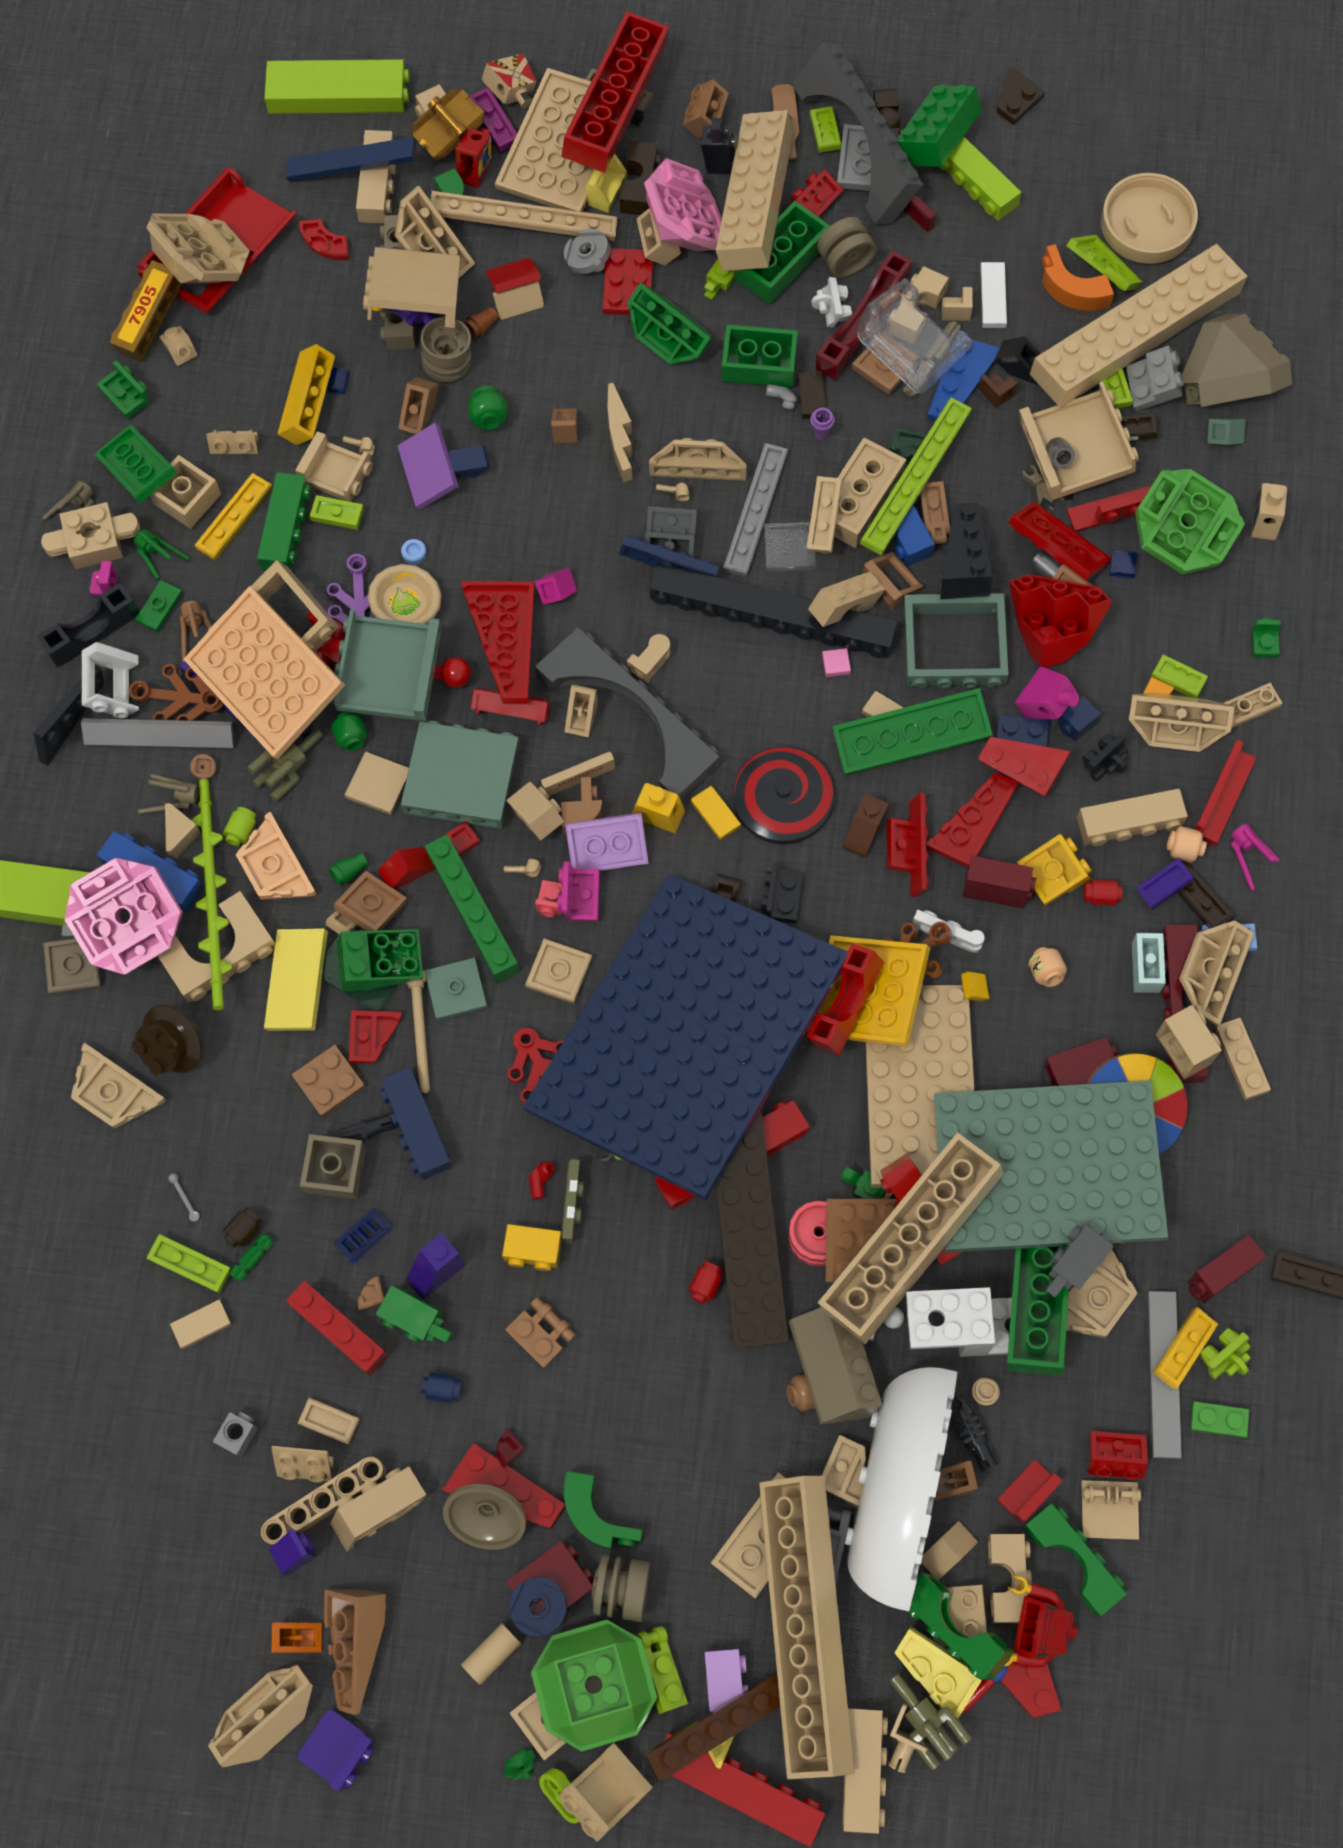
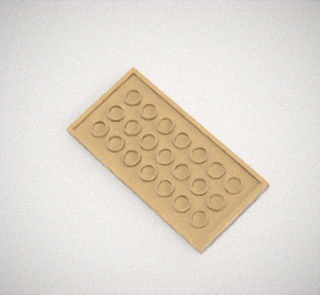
[865,985,974,1188]

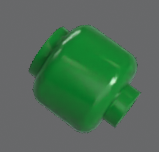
[331,712,367,751]

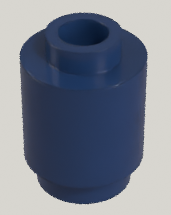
[421,1372,462,1403]

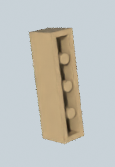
[356,130,396,223]
[1077,788,1188,846]
[842,1709,888,1834]

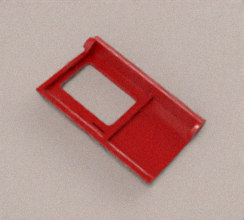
[137,167,297,314]

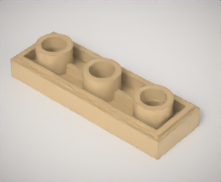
[1224,682,1283,728]

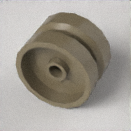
[816,217,878,278]

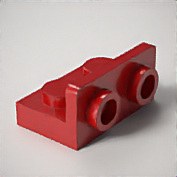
[788,169,844,217]
[1088,1431,1148,1480]

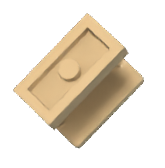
[295,431,373,502]
[558,1743,653,1842]

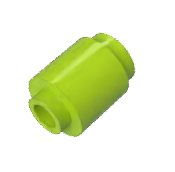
[223,807,256,846]

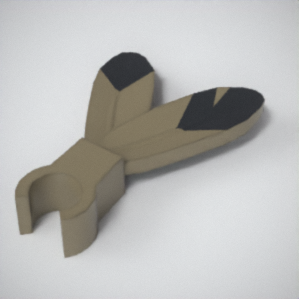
[1021,465,1073,514]

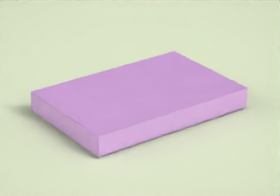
[565,812,649,871]

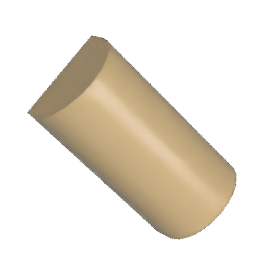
[461,1623,522,1685]

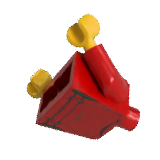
[1005,1575,1078,1668]

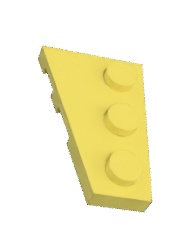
[895,1626,982,1718]

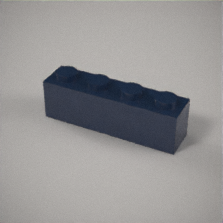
[379,1067,453,1180]

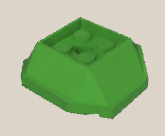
[1135,469,1245,575]
[531,1620,657,1752]

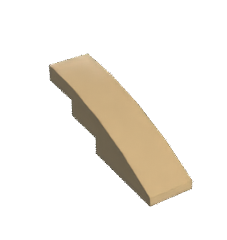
[607,383,632,483]

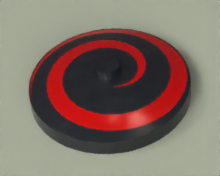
[733,747,834,844]

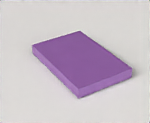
[397,423,458,510]

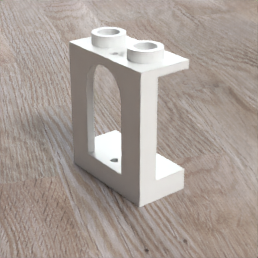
[82,642,139,719]

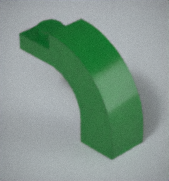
[564,1471,643,1550]

